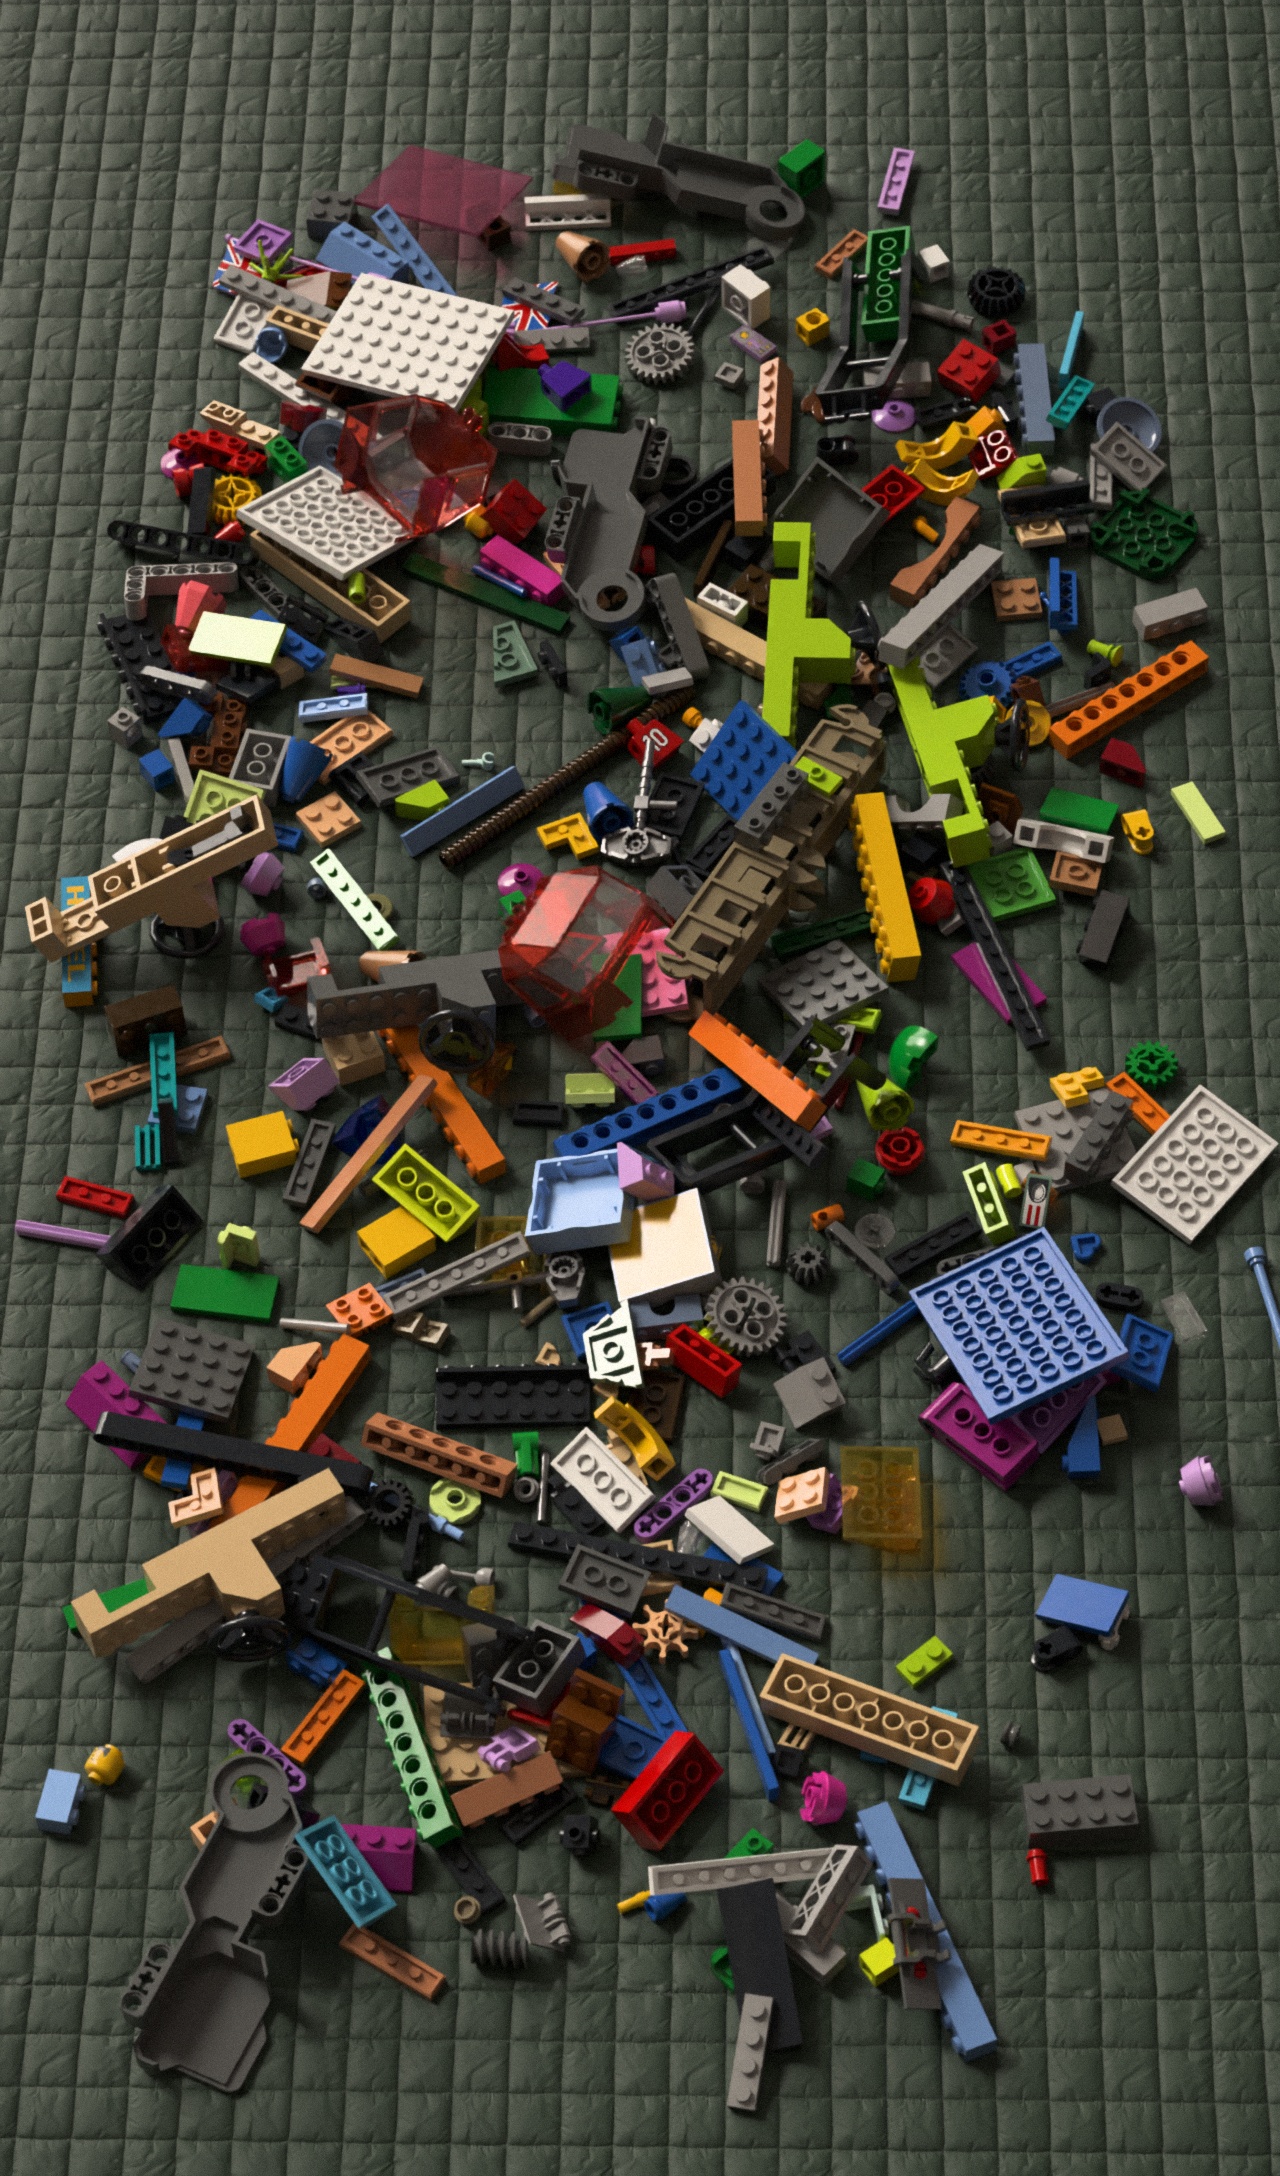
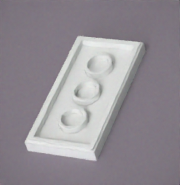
[550,1427,656,1534]

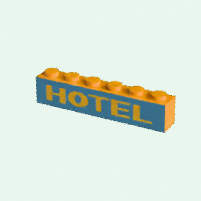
[61,876,98,1007]

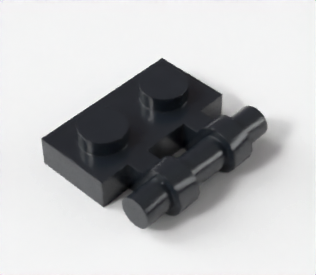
[276,593,329,645]
[772,1330,836,1374]

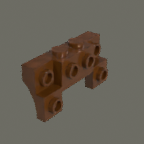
[189,693,248,778]

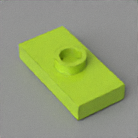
[794,756,843,798]

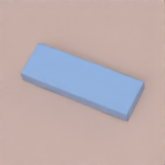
[299,693,369,723]

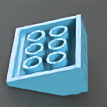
[294,1815,397,1930]

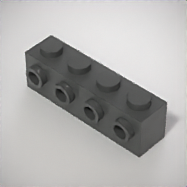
[734,762,810,853]
[1063,1090,1135,1188]

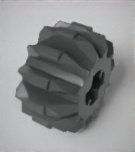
[786,1243,829,1287]

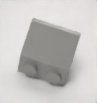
[773,1357,846,1430]

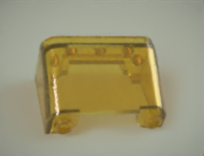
[389,1585,497,1666]

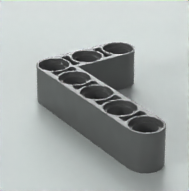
[644,573,710,681]

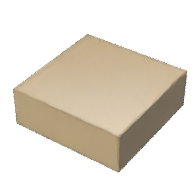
[1097,1414,1128,1446]

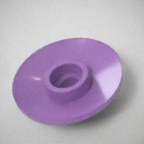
[872,399,915,433]

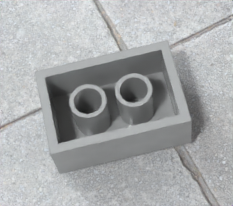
[229,729,291,807]

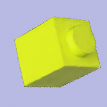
[859,1937,900,1987]

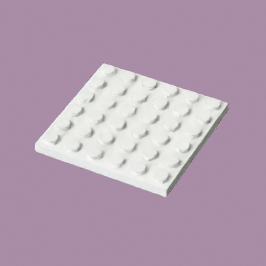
[236,466,424,581]

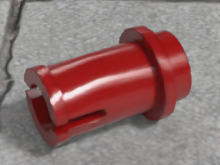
[1026,1849,1049,1886]

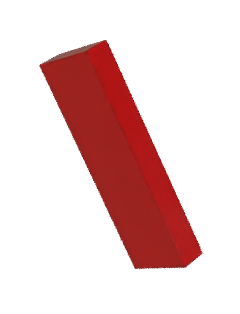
[56,1176,135,1219]

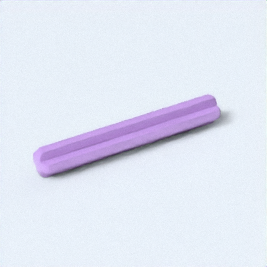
[15,1220,111,1249]

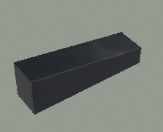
[157,1098,180,1163]

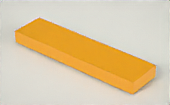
[950,1120,1052,1162]

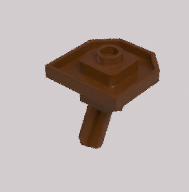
[977,783,1024,834]

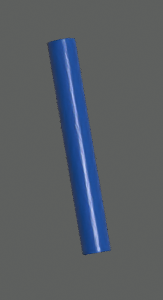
[472,564,527,598]

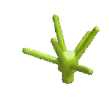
[249,240,304,283]

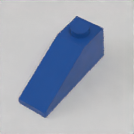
[1062,1396,1101,1479]

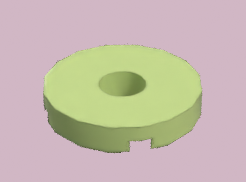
[429,1477,481,1525]

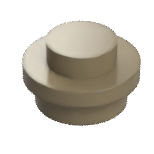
[454,1896,481,1924]

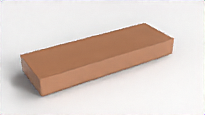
[815,229,868,280]

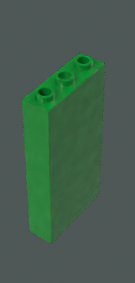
[482,365,624,436]

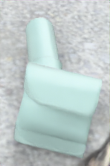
[462,752,495,771]

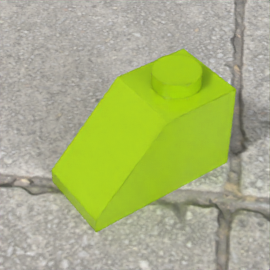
[996,454,1047,490]
[394,780,450,821]

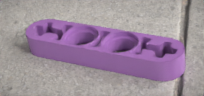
[634,1469,713,1544]
[228,1719,307,1798]

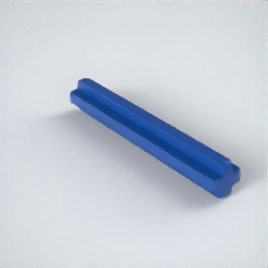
[838,1300,919,1366]

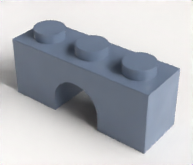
[630,1294,704,1343]

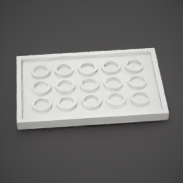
[1110,1085,1279,1245]

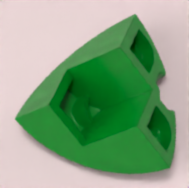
[888,1026,938,1092]

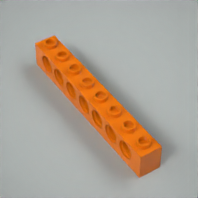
[1048,640,1209,760]

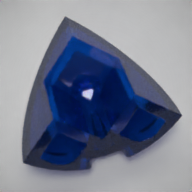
[333,1095,402,1164]

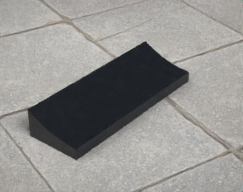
[716,1877,803,2053]

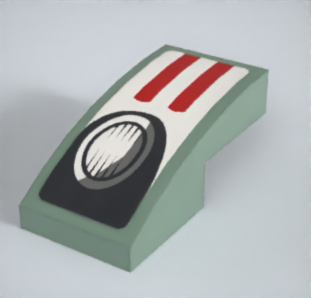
[1019,1173,1053,1229]

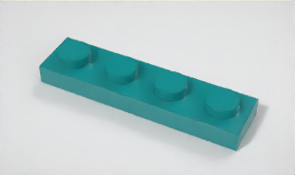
[1046,375,1095,430]
[149,1032,178,1118]

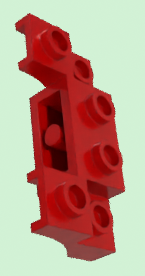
[168,429,267,478]

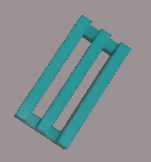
[135,1124,161,1171]

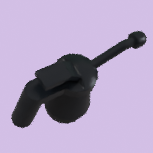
[913,1342,957,1395]

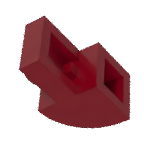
[280,401,327,432]

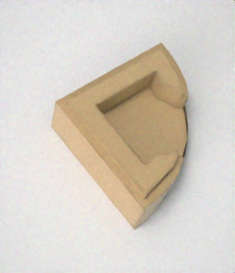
[535,1342,561,1366]
[593,1383,619,1401]

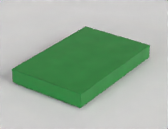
[1039,787,1120,836]

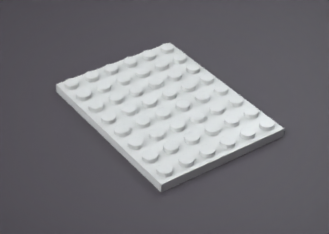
[301,273,515,414]

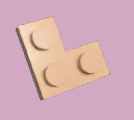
[169,1467,224,1529]

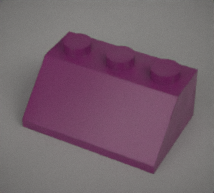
[340,1824,418,1893]

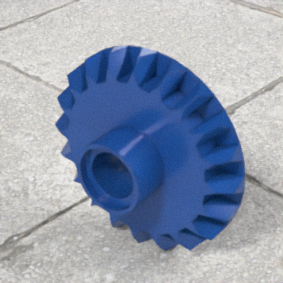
[959,659,1018,707]

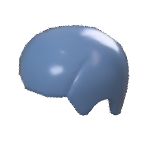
[255,327,288,363]

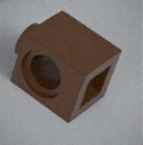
[1009,676,1046,707]

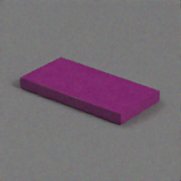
[951,942,1047,1025]

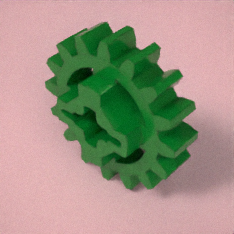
[1124,1040,1178,1090]

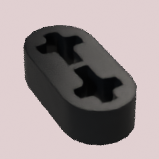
[1095,1282,1144,1312]

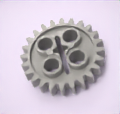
[624,323,695,385]
[704,1277,786,1357]

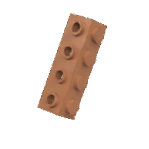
[450,1751,563,1829]

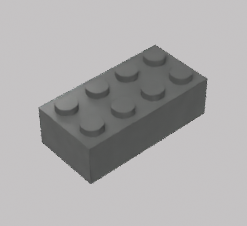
[1021,1774,1139,1848]

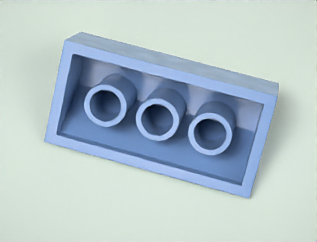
[316,222,409,286]

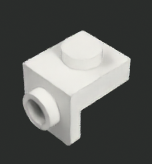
[689,718,723,752]

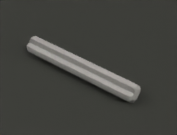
[767,1180,786,1267]

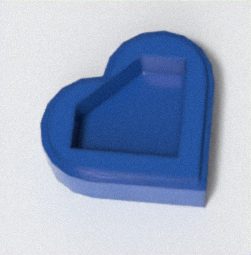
[1070,1233,1101,1263]

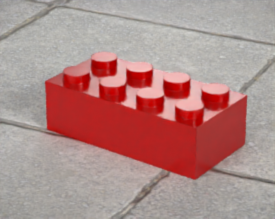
[611,1731,724,1851]

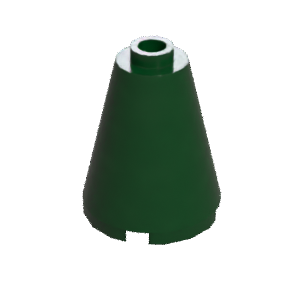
[587,686,653,734]

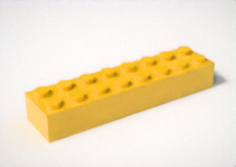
[847,792,921,983]

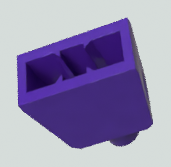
[538,361,592,413]

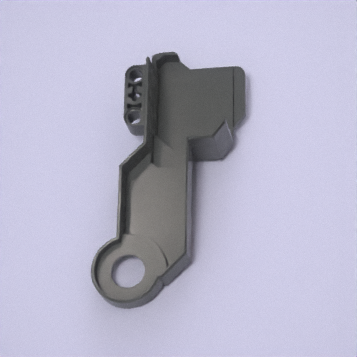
[551,113,805,240]

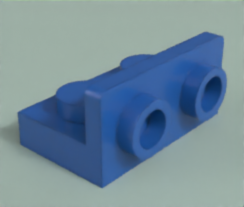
[286,1637,349,1690]

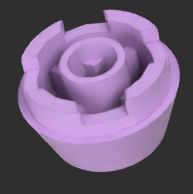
[240,852,285,897]
[1179,1455,1224,1506]

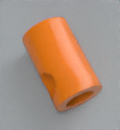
[810,1203,845,1231]

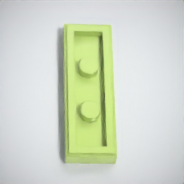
[1171,781,1225,844]

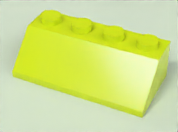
[372,1143,481,1243]

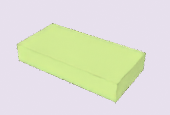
[710,1471,768,1513]

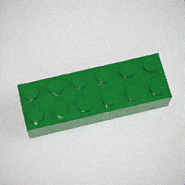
[861,226,916,343]

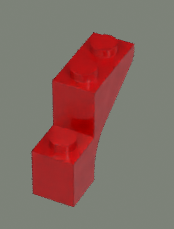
[490,332,550,371]

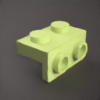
[565,1073,615,1107]
[217,1223,260,1270]

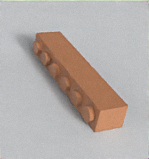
[757,357,794,475]
[732,420,767,536]

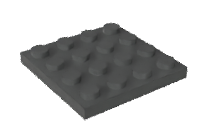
[757,939,889,1029]
[128,1318,255,1424]

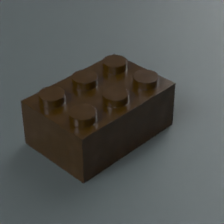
[104,984,187,1057]

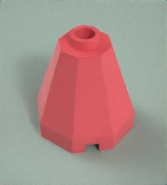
[175,581,227,640]

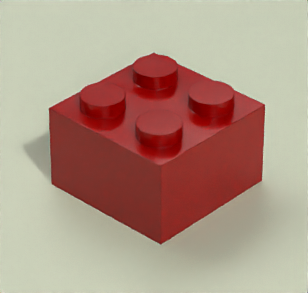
[937,339,1001,404]
[479,478,547,545]

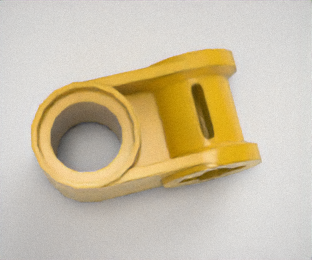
[1121,809,1154,855]

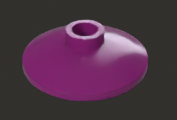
[161,448,205,480]
[498,863,545,902]

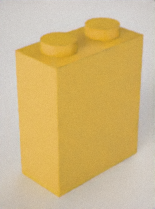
[226,1111,300,1178]
[357,1206,437,1279]

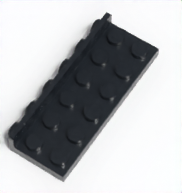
[97,607,184,724]
[436,1363,590,1429]

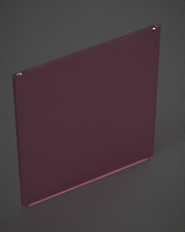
[353,145,533,237]

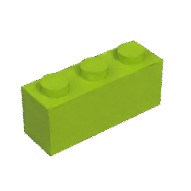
[963,1162,1017,1246]

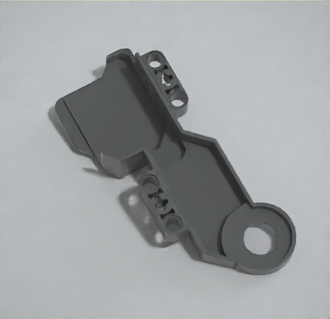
[545,416,673,631]
[120,1753,310,2094]

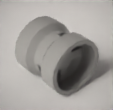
[740,1169,766,1194]

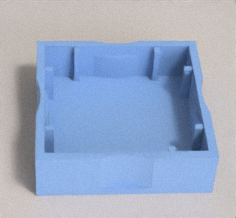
[525,1149,635,1255]

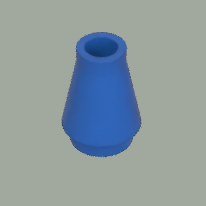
[644,1892,687,1921]

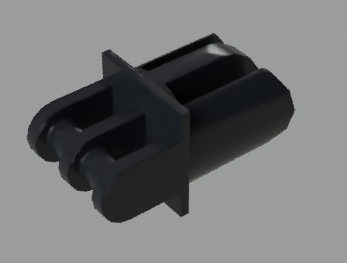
[991,392,1019,435]

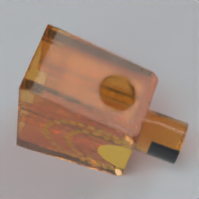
[467,1039,518,1098]

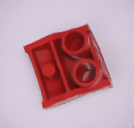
[967,430,1019,480]

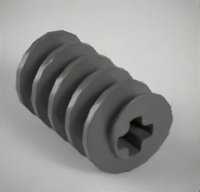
[471,1929,529,1968]

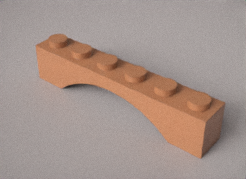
[890,496,981,609]

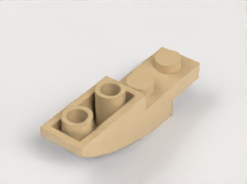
[200,400,281,451]

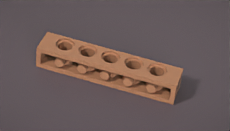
[360,1412,518,1498]

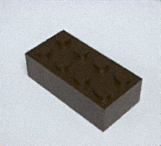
[727,564,826,632]

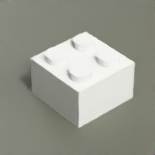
[722,264,770,330]

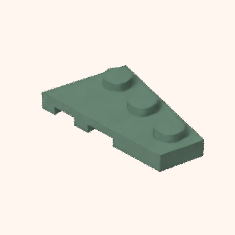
[493,620,538,688]

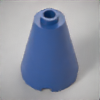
[279,736,334,804]
[583,782,634,842]

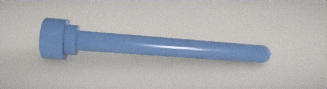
[1244,1247,1280,1349]

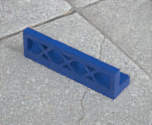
[1049,558,1077,630]

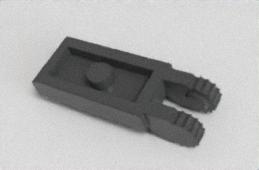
[755,1438,826,1485]

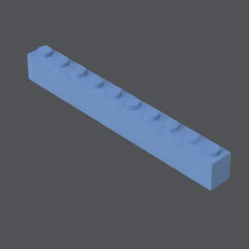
[854,1801,997,2062]

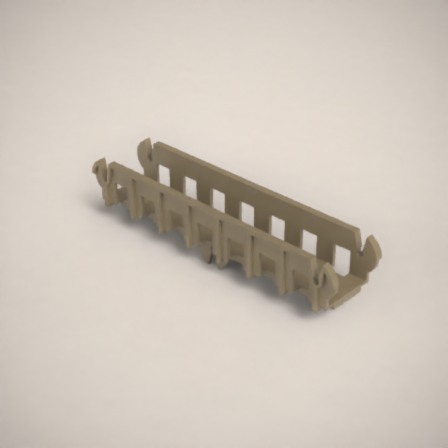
[656,704,887,1023]

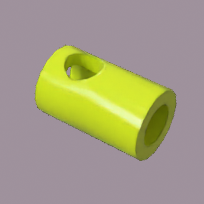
[996,1164,1022,1199]

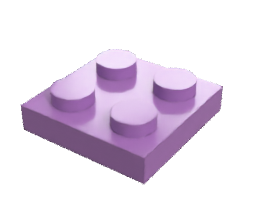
[233,219,293,265]

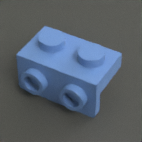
[621,636,666,686]

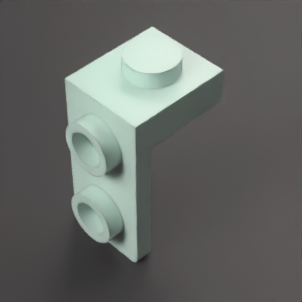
[846,1884,889,1942]

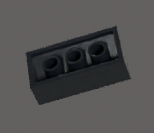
[95,1185,203,1290]

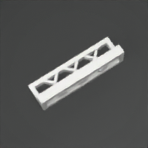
[525,194,611,231]

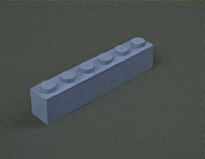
[1013,343,1055,456]

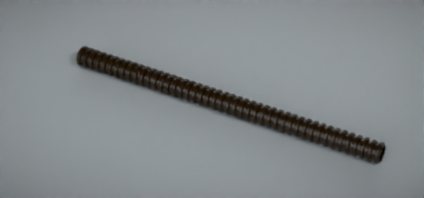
[439,686,696,870]

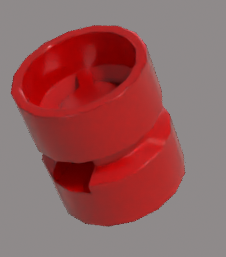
[172,463,204,498]
[634,545,655,575]

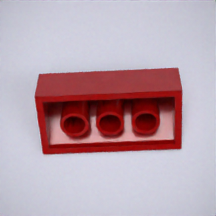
[861,464,926,528]

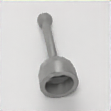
[432,1565,495,1590]

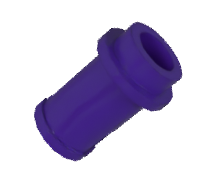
[337,683,367,697]

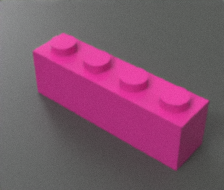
[479,535,565,607]

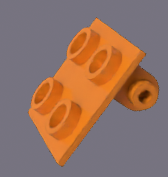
[326,1283,393,1339]

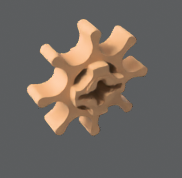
[632,1599,699,1664]

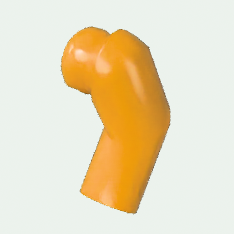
[912,516,939,543]

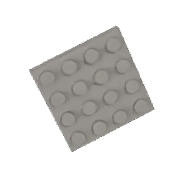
[1014,1087,1137,1194]

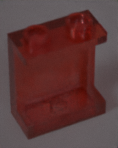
[160,624,230,672]
[261,937,331,997]

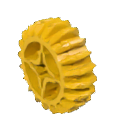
[211,474,263,526]

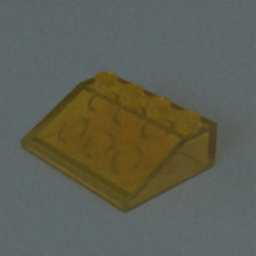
[840,1446,922,1554]

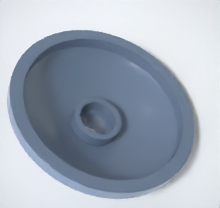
[1097,397,1162,452]
[298,419,359,481]

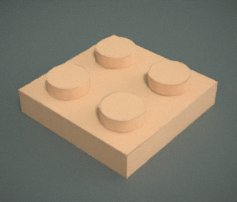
[296,791,361,848]
[774,1467,830,1524]

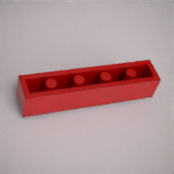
[608,239,676,266]

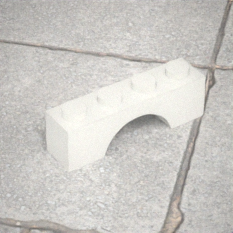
[1013,818,1114,863]

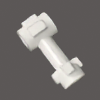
[1098,1604,1130,1650]

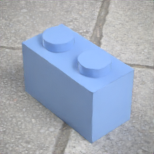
[35,1769,86,1835]

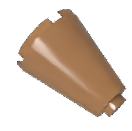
[556,231,611,282]
[359,950,427,983]

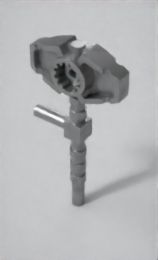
[601,741,678,867]
[442,1249,586,1314]

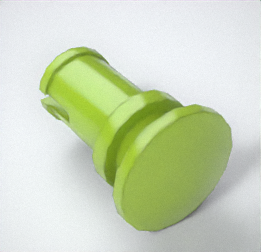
[1087,639,1124,668]

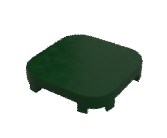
[1091,487,1199,580]

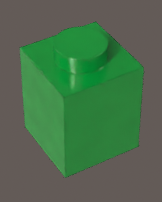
[846,1158,887,1201]

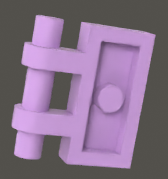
[478,1725,541,1772]

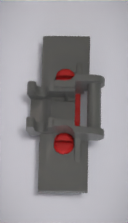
[887,1878,951,2010]

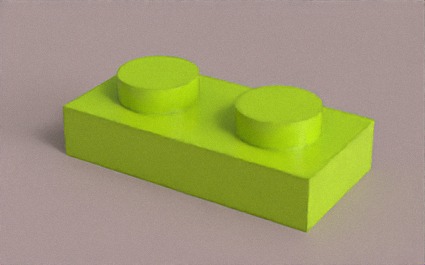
[895,1636,953,1689]

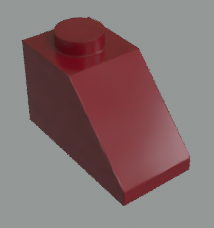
[1099,738,1146,788]

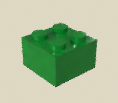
[778,139,826,200]

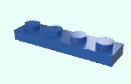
[249,609,328,673]

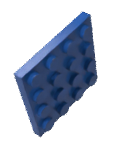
[690,700,798,820]

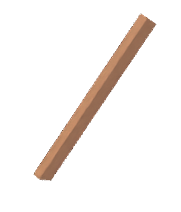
[299,1074,438,1233]

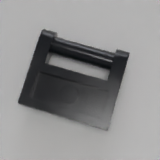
[328,752,375,807]

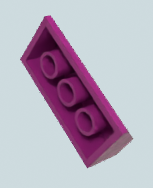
[65,1360,167,1470]

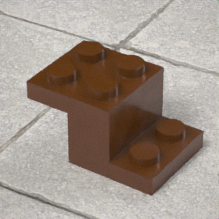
[544,1669,625,1774]

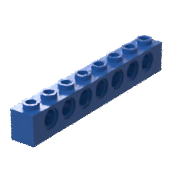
[553,1066,742,1158]

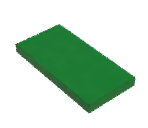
[593,954,643,1042]
[170,1264,280,1323]

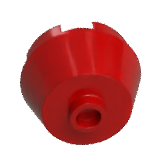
[908,877,956,925]
[875,1127,925,1176]

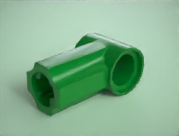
[512,1431,539,1480]

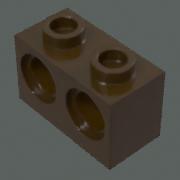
[466,202,512,252]

